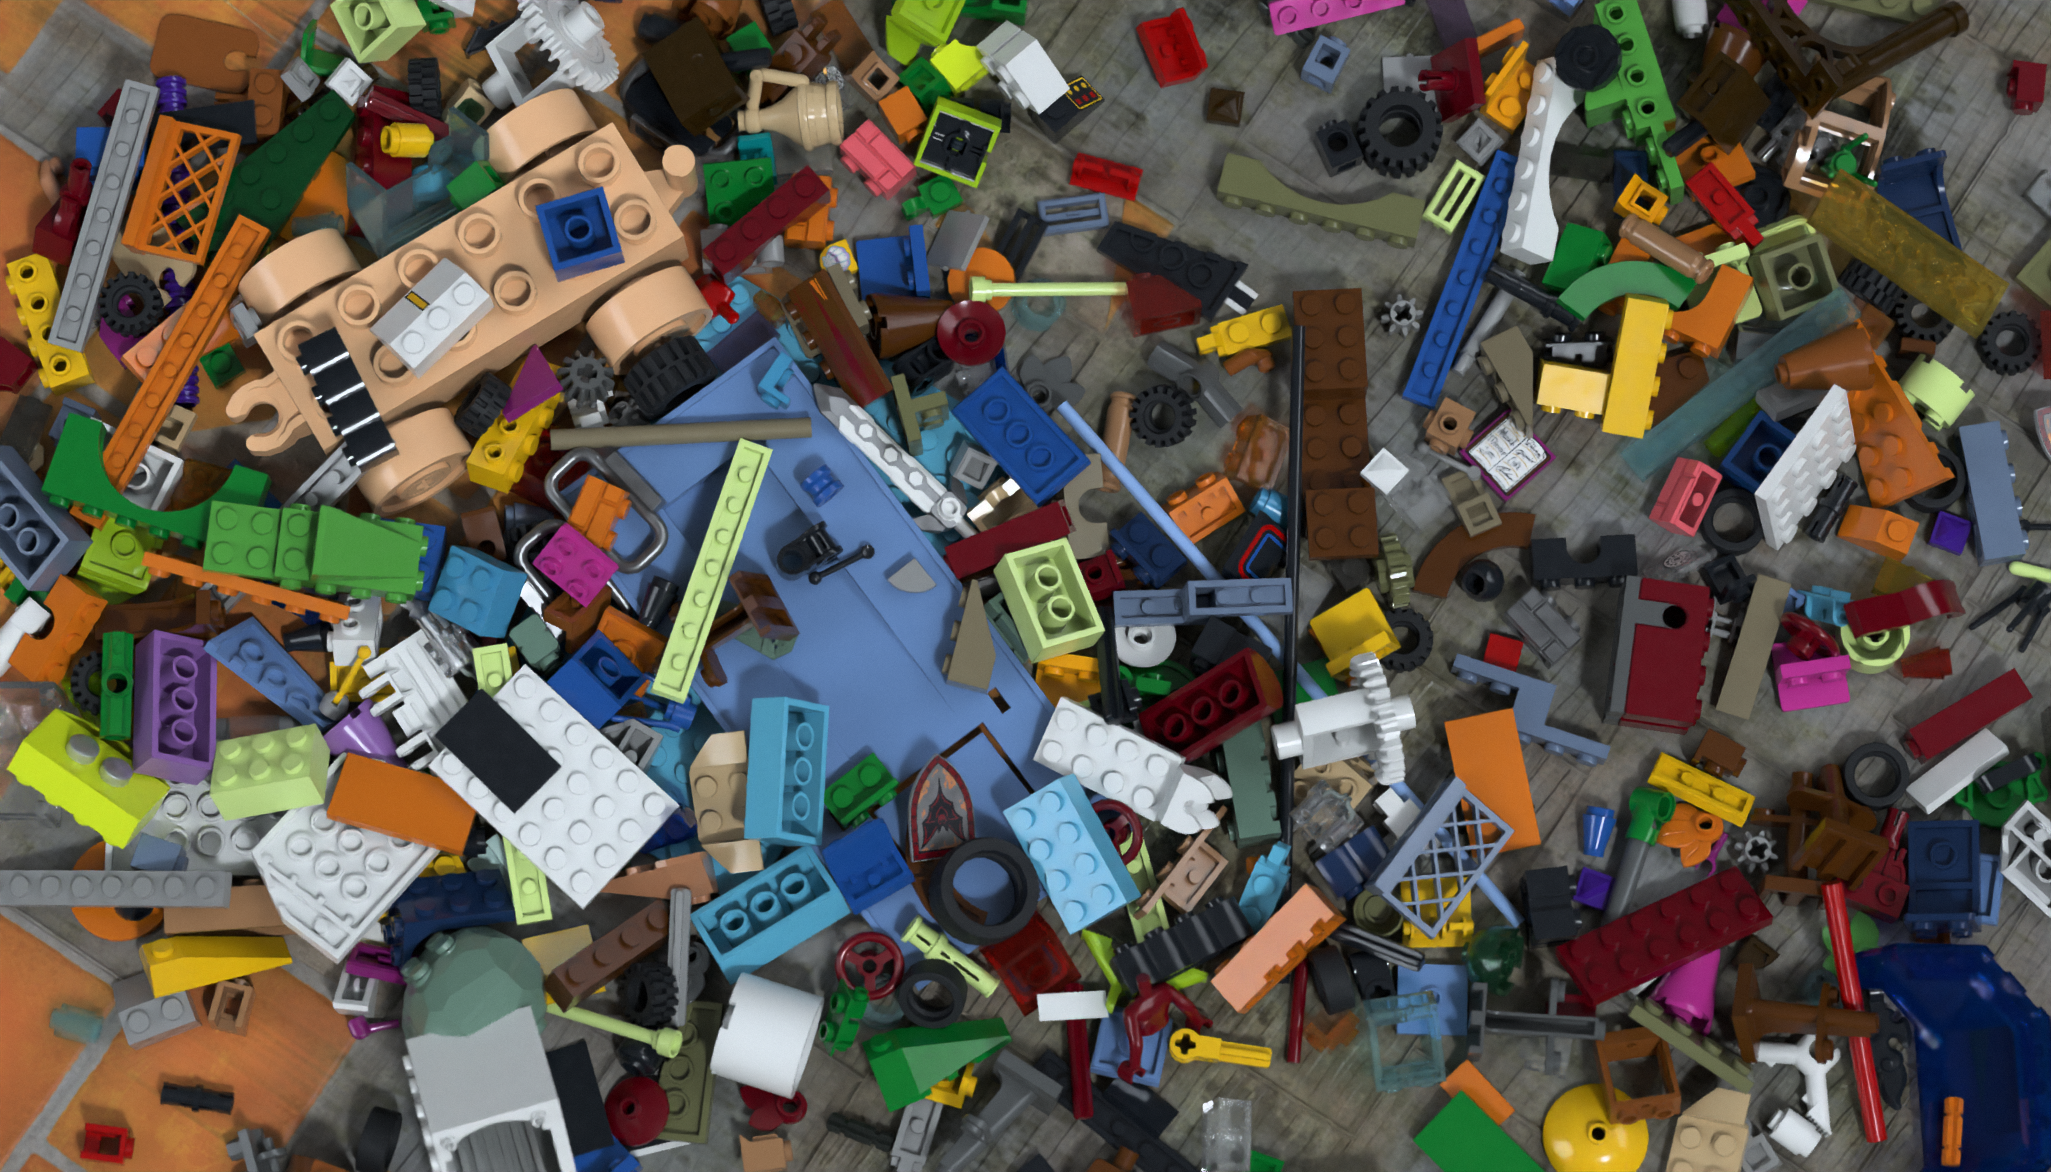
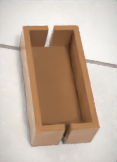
[164,879,298,937]

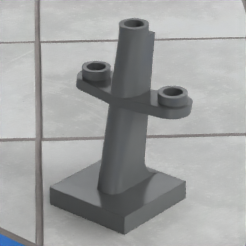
[1465,977,1606,1076]
[934,1049,1063,1172]

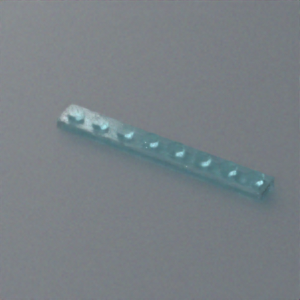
[1620,286,1862,483]

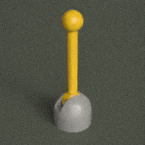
[318,646,371,721]

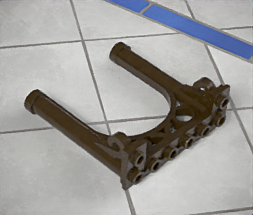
[1723,0,1969,120]

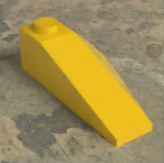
[139,936,292,998]

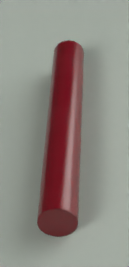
[1286,958,1309,1064]

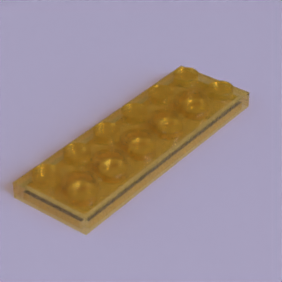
[1806,168,2009,339]

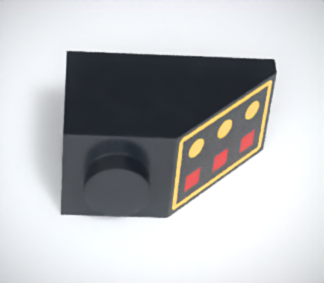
[1032,76,1105,145]

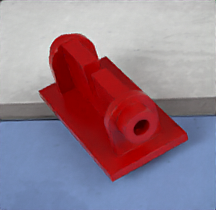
[1069,152,1143,202]

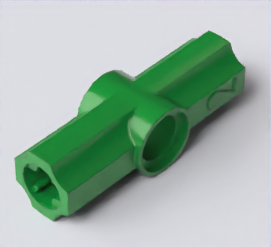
[100,631,134,741]

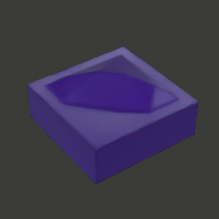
[1927,510,1973,556]
[1571,867,1615,912]

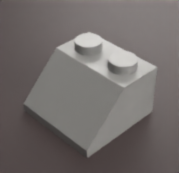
[112,972,202,1050]

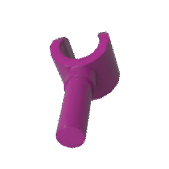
[1695,832,1729,877]
[348,1015,399,1040]

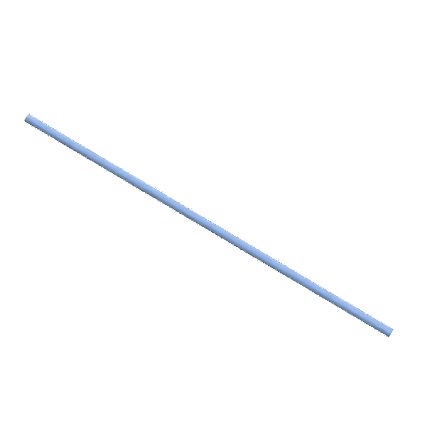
[1056,400,1525,928]

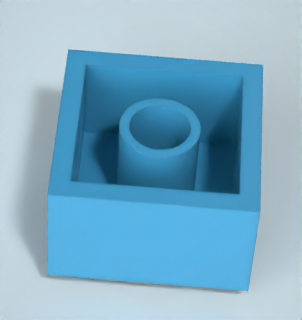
[428,545,528,639]

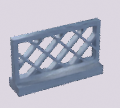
[1363,776,1515,939]

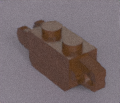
[745,14,842,109]

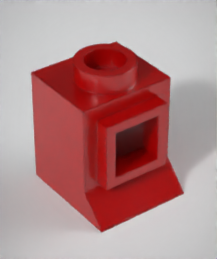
[80,1123,135,1166]

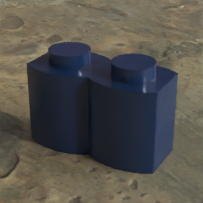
[1314,825,1390,901]

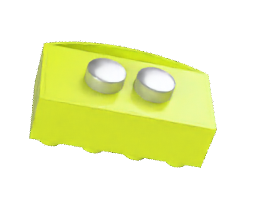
[7,708,170,850]

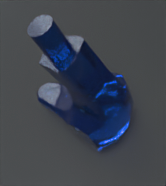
[639,802,697,854]

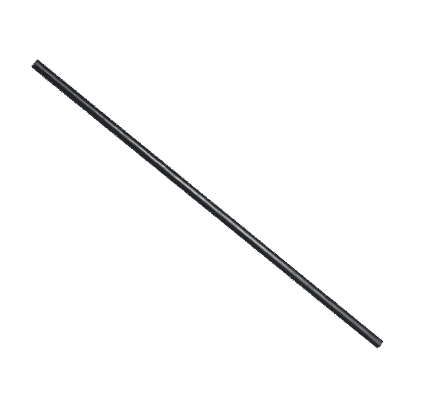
[1277,325,1306,984]

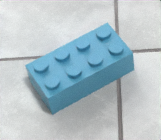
[744,697,829,846]
[1003,773,1141,935]
[691,846,851,985]

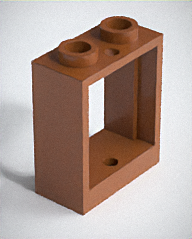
[1593,1027,1681,1125]

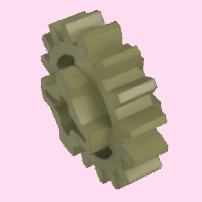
[1371,532,1415,609]

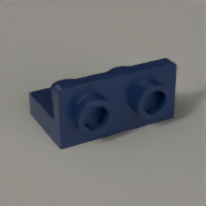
[1109,512,1187,590]

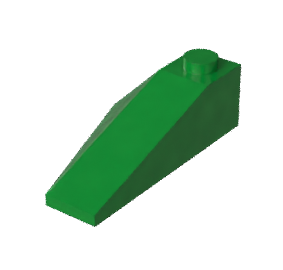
[861,1017,1012,1113]

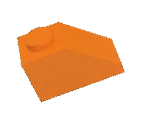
[1836,504,1919,563]

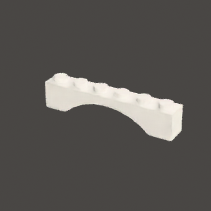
[1500,57,1585,265]

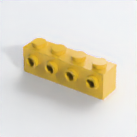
[5,253,95,396]
[1600,292,1674,439]
[466,355,566,494]

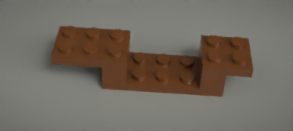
[1292,288,1379,561]

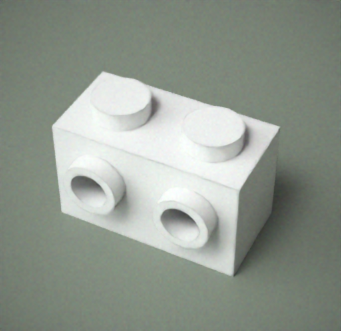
[327,594,383,666]

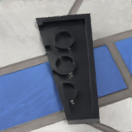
[1097,221,1248,323]

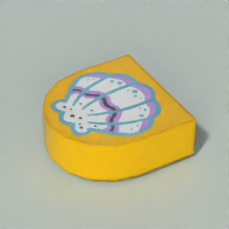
[819,238,859,274]

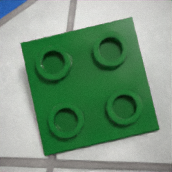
[703,157,775,227]

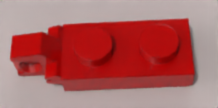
[1684,161,1764,250]

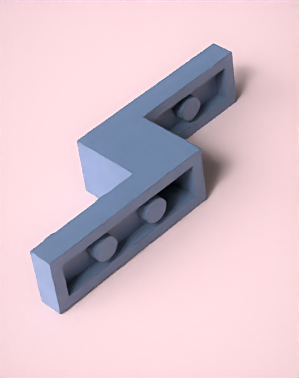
[1111,578,1293,628]
[1450,653,1611,767]

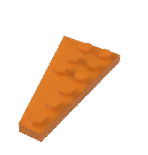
[1818,304,1955,509]
[141,547,351,624]

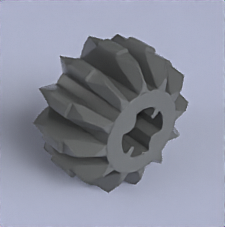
[556,350,615,409]

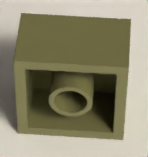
[1747,233,1843,321]

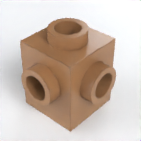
[1422,397,1476,456]

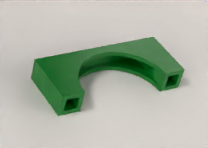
[41,412,272,551]

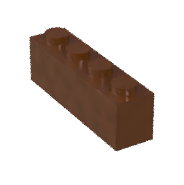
[544,898,670,1013]

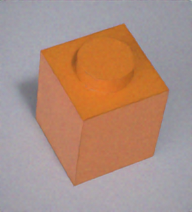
[878,86,928,145]

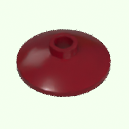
[937,300,1006,366]
[604,1077,670,1147]

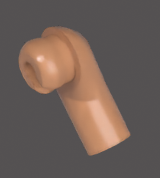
[40,156,65,206]

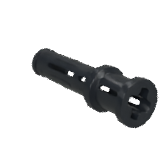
[1484,262,1580,332]

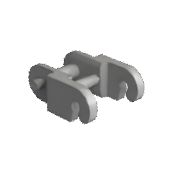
[1705,595,1747,644]

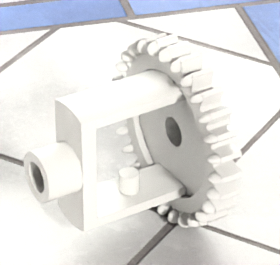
[482,0,620,109]
[1271,651,1416,785]

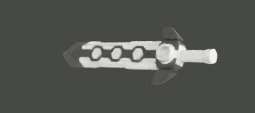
[813,383,978,539]

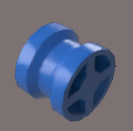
[800,464,844,508]

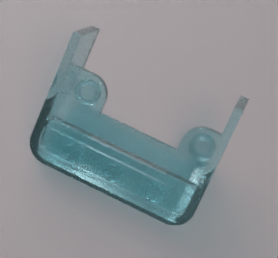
[346,106,490,259]

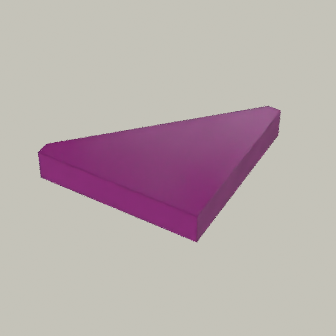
[502,344,564,423]

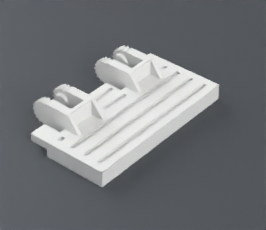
[358,629,468,777]

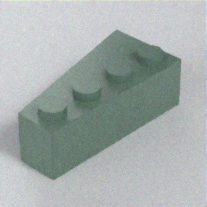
[1215,720,1282,849]

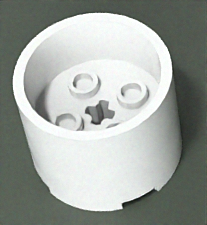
[710,972,824,1099]

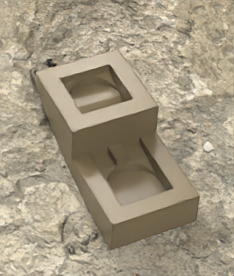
[1441,471,1502,538]

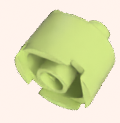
[1898,354,1975,432]
[1835,623,1910,674]

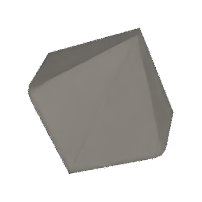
[949,439,997,490]

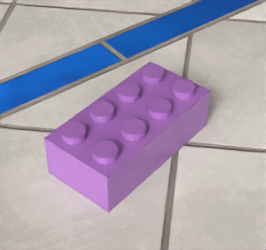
[133,629,217,785]

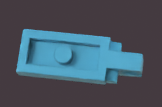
[1239,841,1291,935]

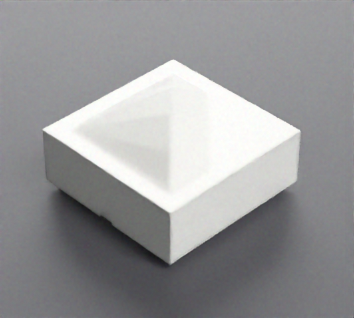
[324,57,373,106]
[1360,447,1409,497]

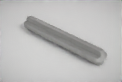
[666,887,692,1027]

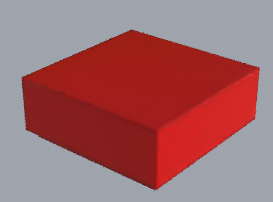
[1483,633,1524,672]

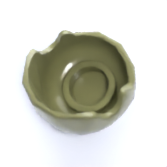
[1352,889,1405,937]

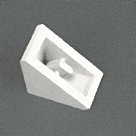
[333,960,379,1018]

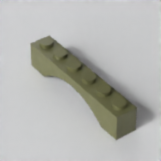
[1216,153,1426,249]

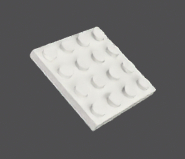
[1754,384,1857,551]

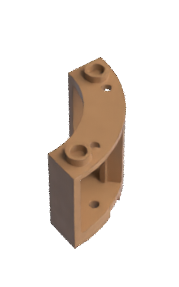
[1781,54,1896,210]

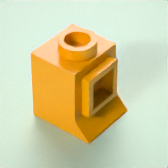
[1613,173,1670,226]

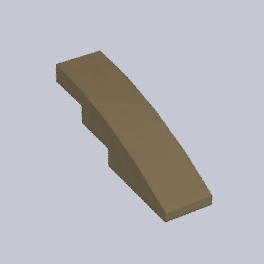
[1715,573,1791,720]

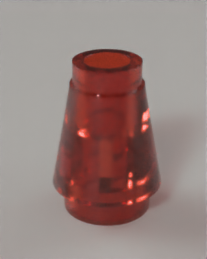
[1900,646,1953,680]

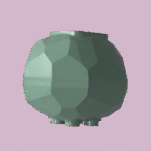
[401,926,548,1040]

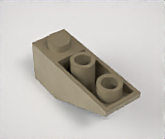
[1478,325,1533,440]
[941,579,996,694]

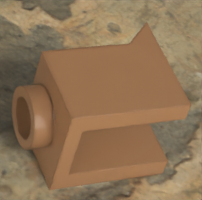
[842,50,900,104]
[207,978,256,1037]
[739,1133,793,1172]

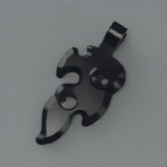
[1865,981,1912,1110]

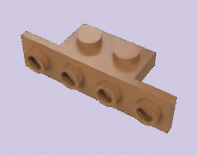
[1133,805,1229,920]

